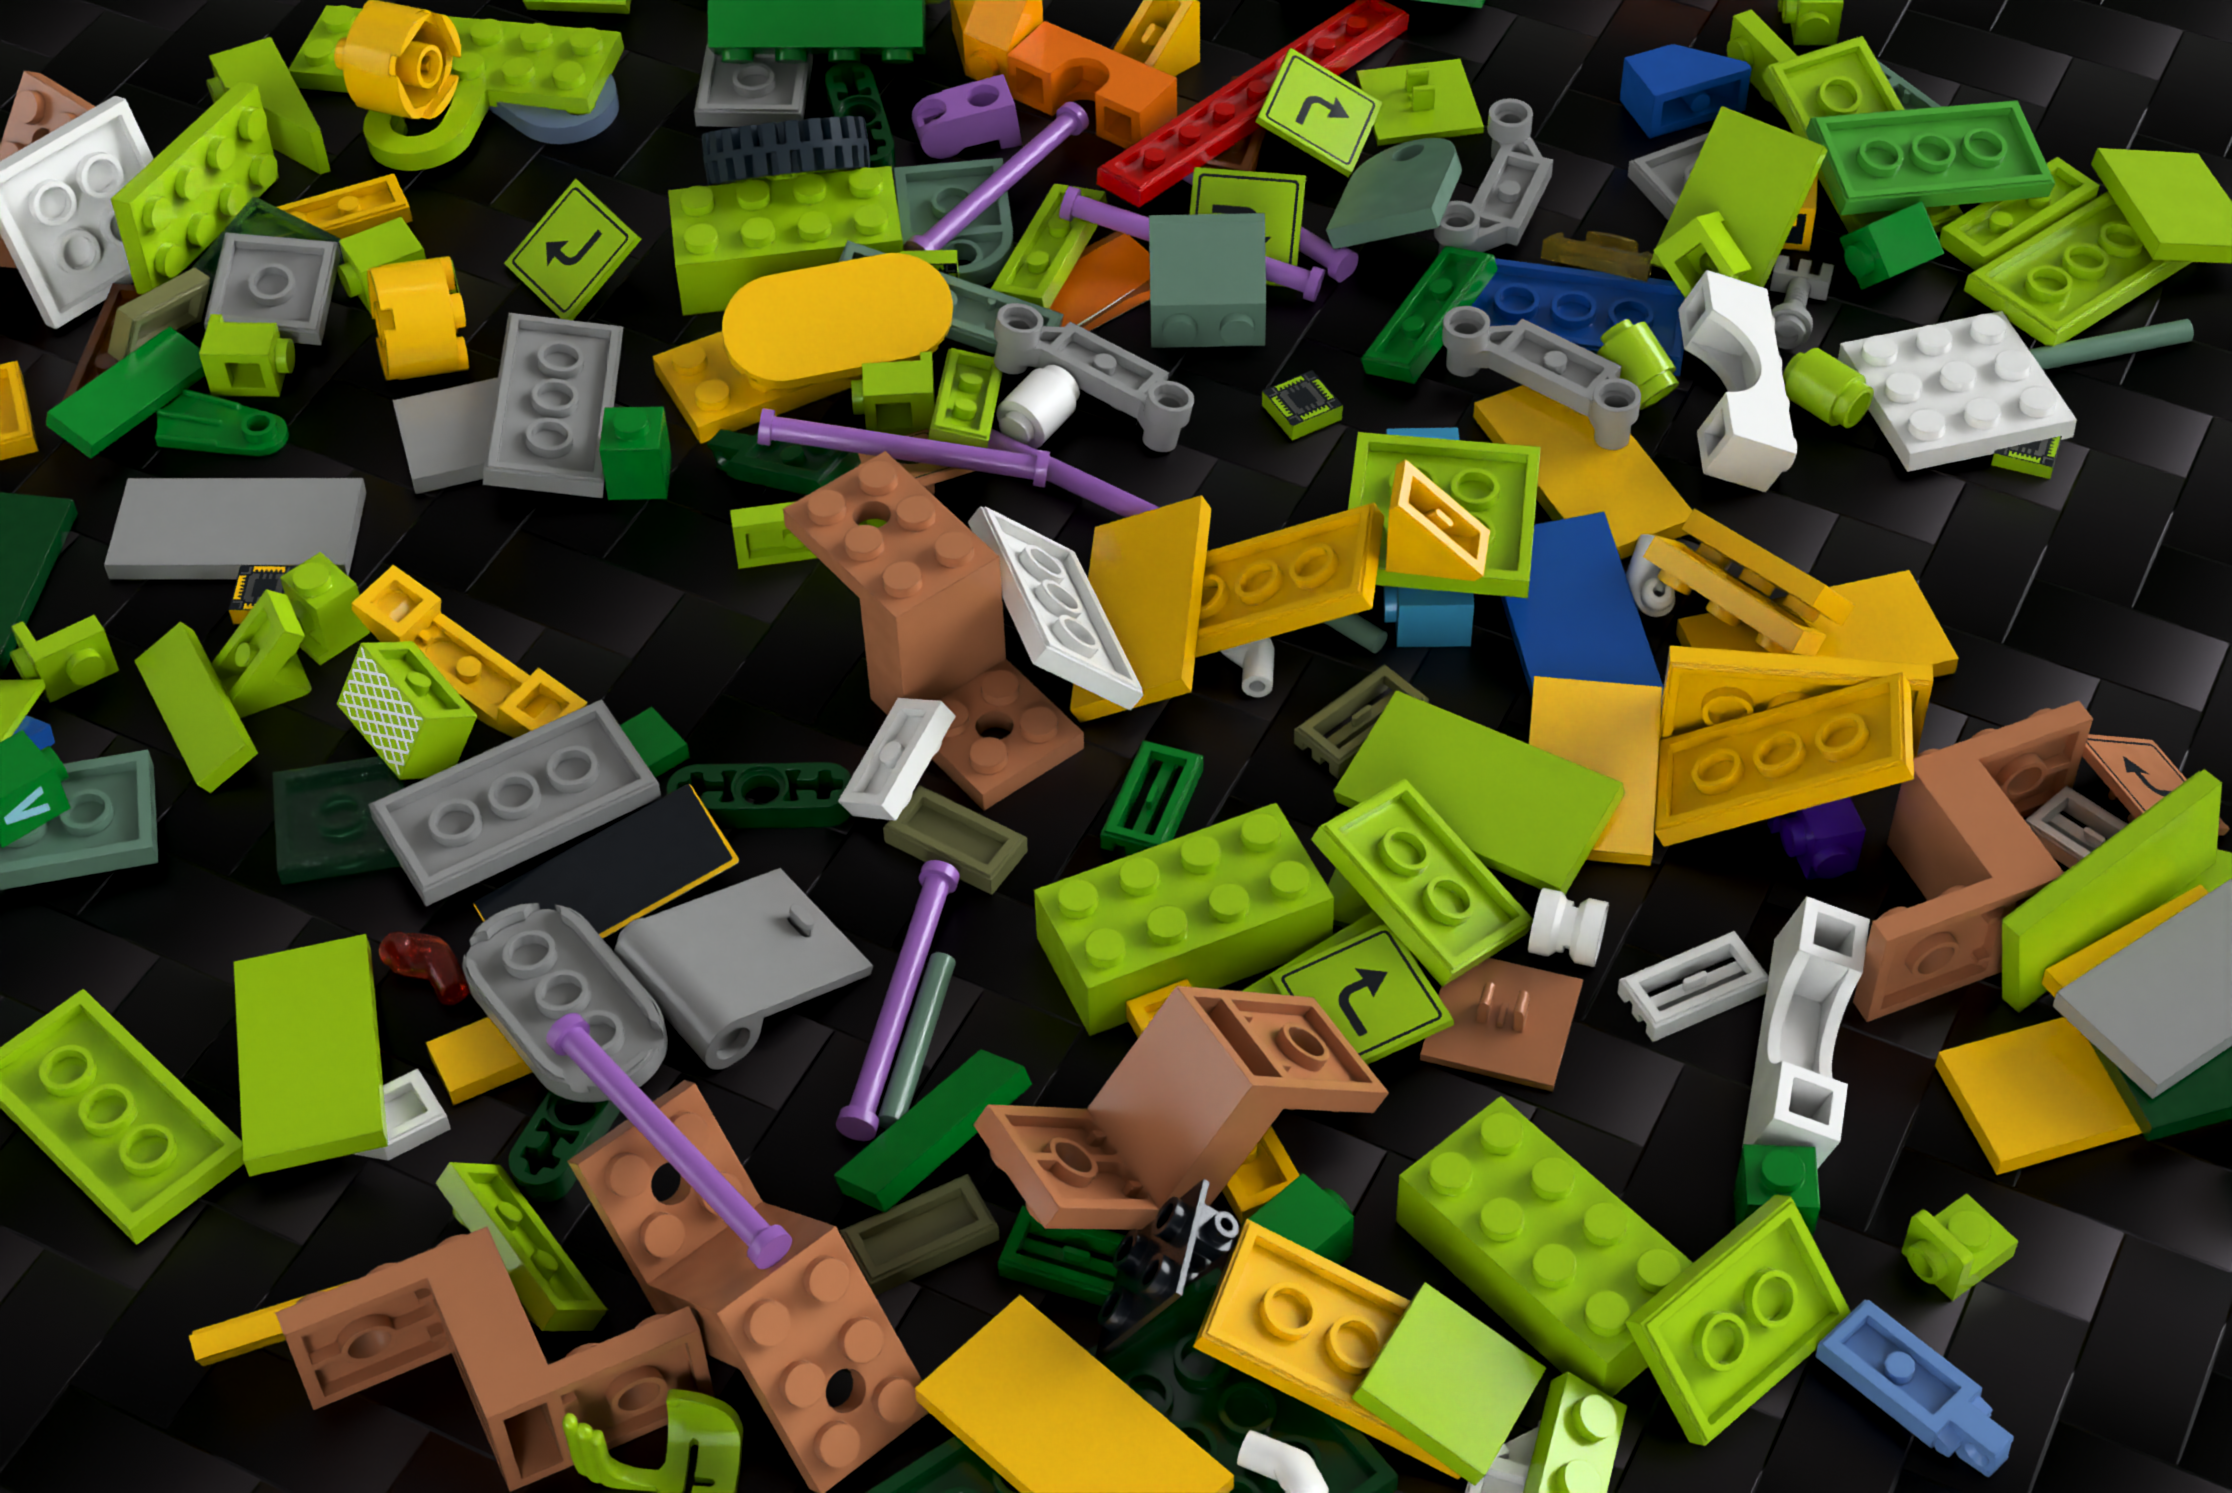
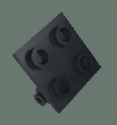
[1095,1179,1239,1360]

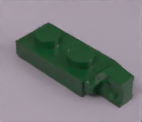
[707,429,861,495]

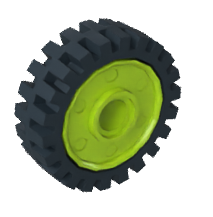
[702,116,871,186]

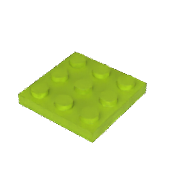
[1348,432,1541,598]

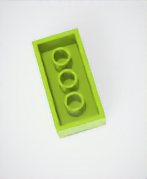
[668,166,904,316]
[1034,803,1334,1036]
[1396,1096,1693,1397]

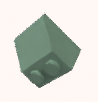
[1149,213,1266,348]

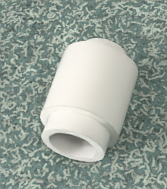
[996,365,1080,449]

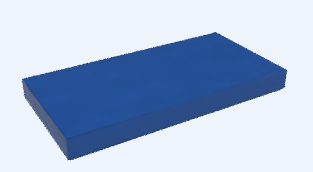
[1472,259,1685,376]
[1500,512,1664,702]

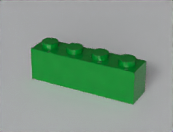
[708,0,926,64]

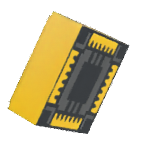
[229,565,297,624]

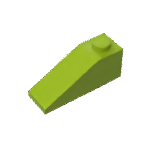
[206,37,331,175]

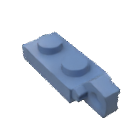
[1815,1300,2014,1478]

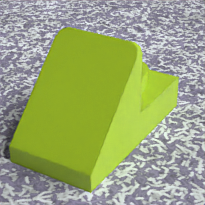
[211,589,312,718]

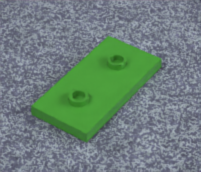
[1806,100,2055,215]

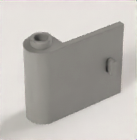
[614,868,873,1070]

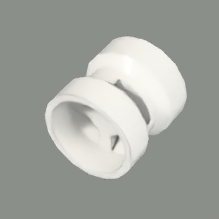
[1528,888,1609,967]

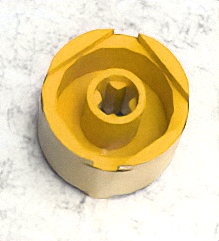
[334,0,461,120]
[367,256,469,380]

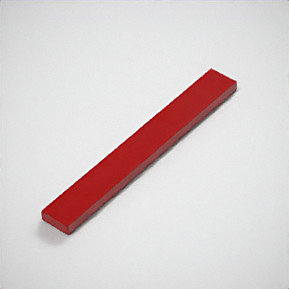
[1096,0,1409,208]

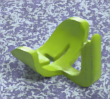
[562,1389,743,1493]

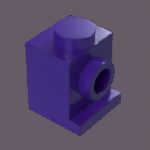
[1767,797,1866,881]

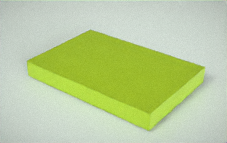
[1650,106,1828,288]
[2091,148,2232,264]
[1311,778,1533,987]
[1625,1195,1851,1446]

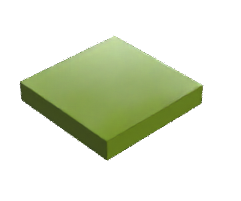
[1351,1282,1546,1486]

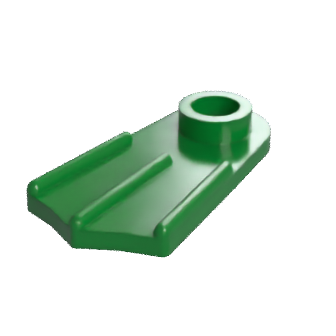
[155,389,289,456]

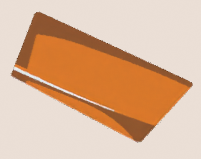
[1049,231,1150,331]

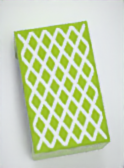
[337,641,477,780]

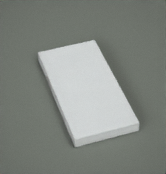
[968,506,1144,711]

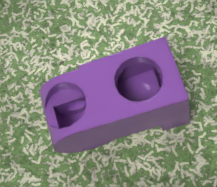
[912,74,1022,159]

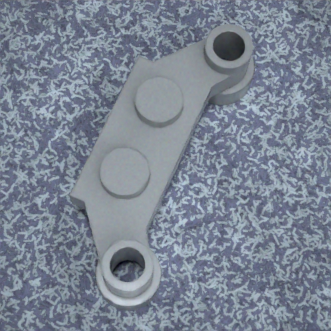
[1434,98,1553,255]
[994,303,1194,452]
[1442,306,1641,450]

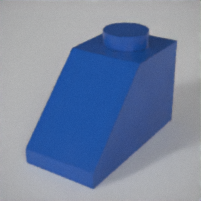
[1619,44,1752,139]

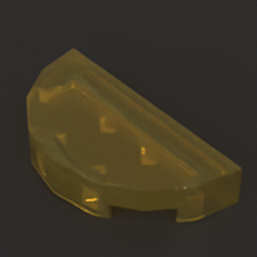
[1541,231,1653,282]

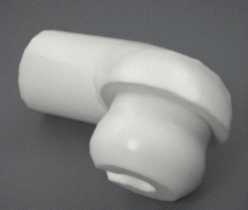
[1626,534,1676,617]
[1221,637,1275,698]
[1237,1430,1329,1493]

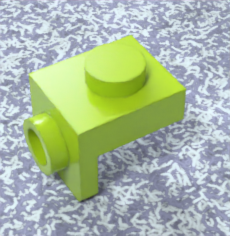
[10,615,119,703]

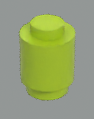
[1597,319,1679,410]
[1783,348,1874,428]

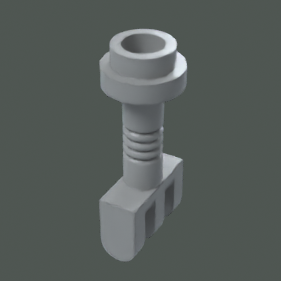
[1770,255,1834,349]

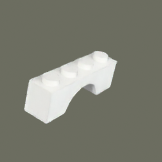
[1678,270,1797,492]
[1742,896,1870,1169]

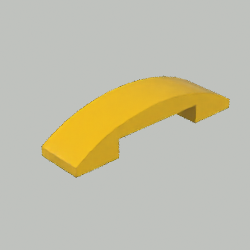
[351,565,588,738]

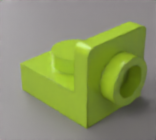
[1901,1193,2018,1301]

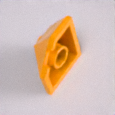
[950,0,1043,87]

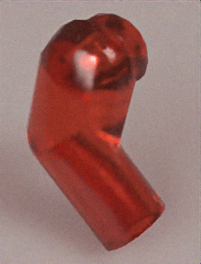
[379,931,470,1005]

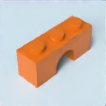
[1007,21,1177,149]

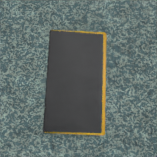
[474,784,739,939]

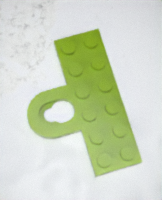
[288,5,624,171]

